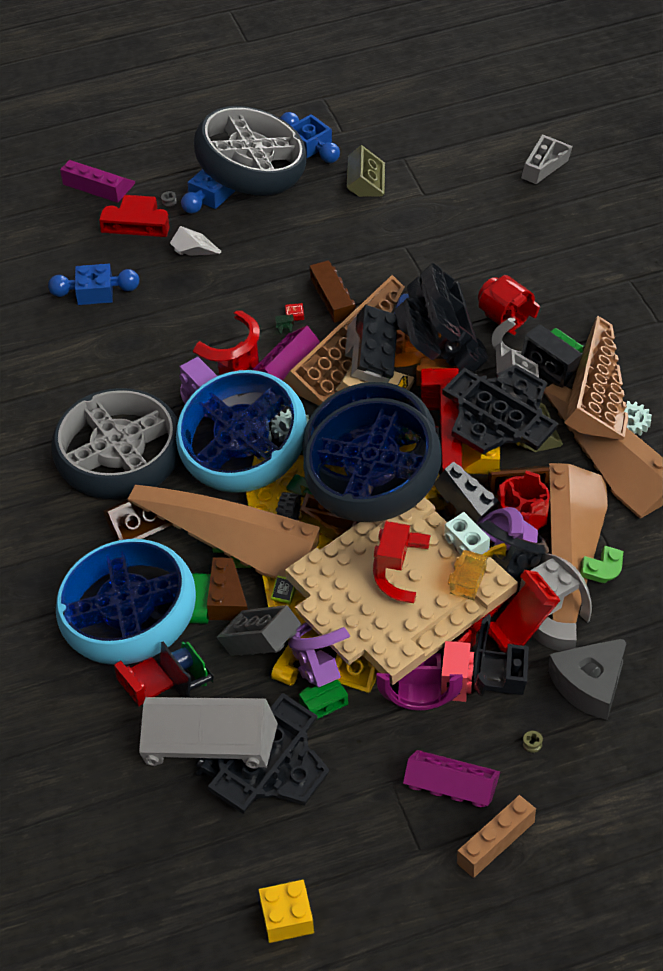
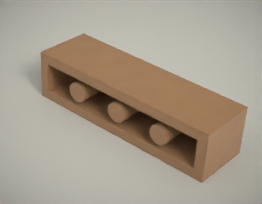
[457,795,536,878]

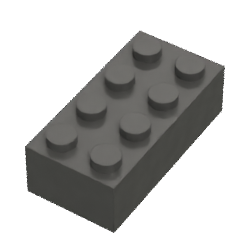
[217,605,301,656]

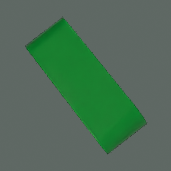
[189,573,211,624]

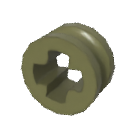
[523,731,543,753]

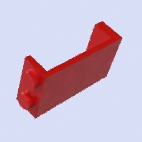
[488,570,560,653]

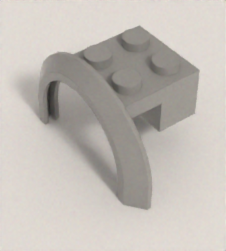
[492,318,539,377]
[519,554,592,623]

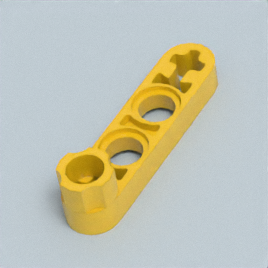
[271,631,310,686]

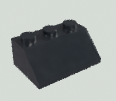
[521,324,582,388]

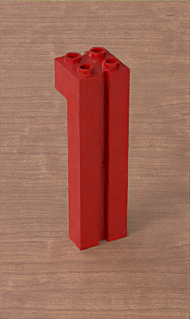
[421,368,462,472]

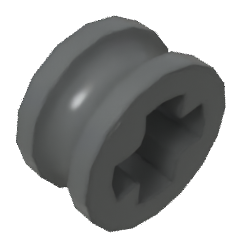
[161,191,177,206]

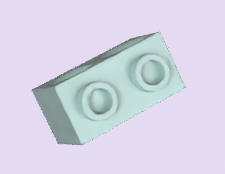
[444,512,490,562]

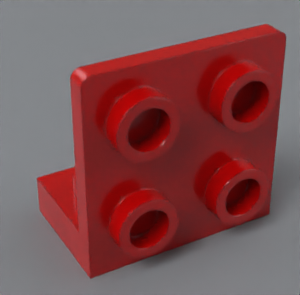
[114,657,173,706]

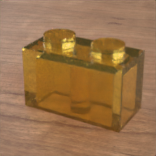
[448,550,487,601]

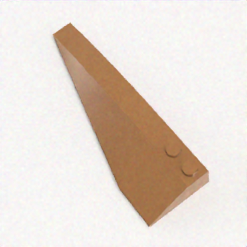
[283,275,405,406]
[564,316,628,440]
[544,384,663,519]
[548,463,608,623]
[128,485,320,579]

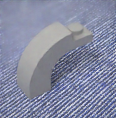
[532,617,576,651]

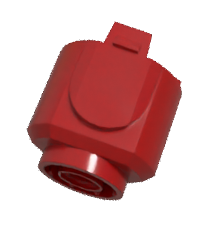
[478,275,540,335]
[497,470,550,530]

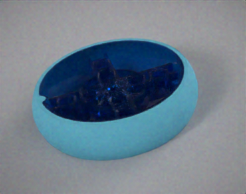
[176,370,307,493]
[56,539,196,665]

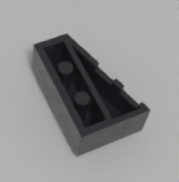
[434,462,498,524]

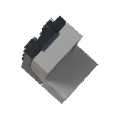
[345,305,398,383]

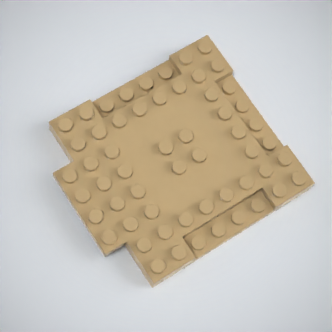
[285,497,518,685]

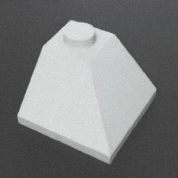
[170,226,221,256]

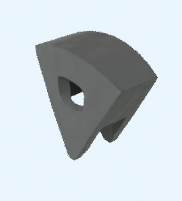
[548,639,626,720]

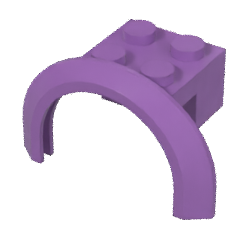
[179,357,217,418]
[471,507,538,554]
[288,622,350,687]

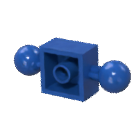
[280,112,340,163]
[181,169,235,214]
[48,264,139,305]

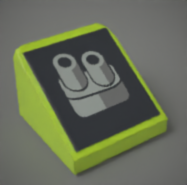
[271,576,297,604]

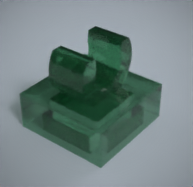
[275,314,294,335]

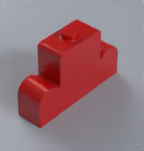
[99,195,169,237]

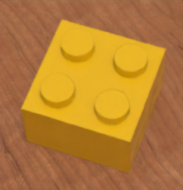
[259,880,314,943]

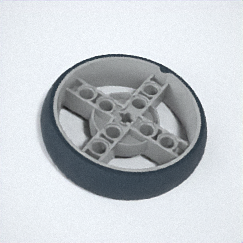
[194,106,306,196]
[52,388,182,500]

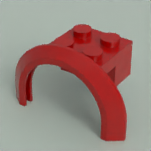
[193,311,260,375]
[373,521,431,604]

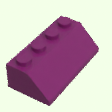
[60,160,135,203]
[252,325,320,381]
[403,750,501,807]

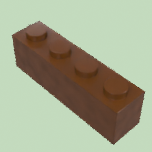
[309,260,356,323]

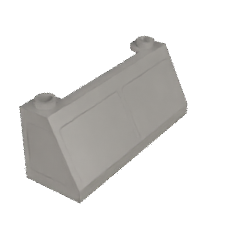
[139,697,278,768]

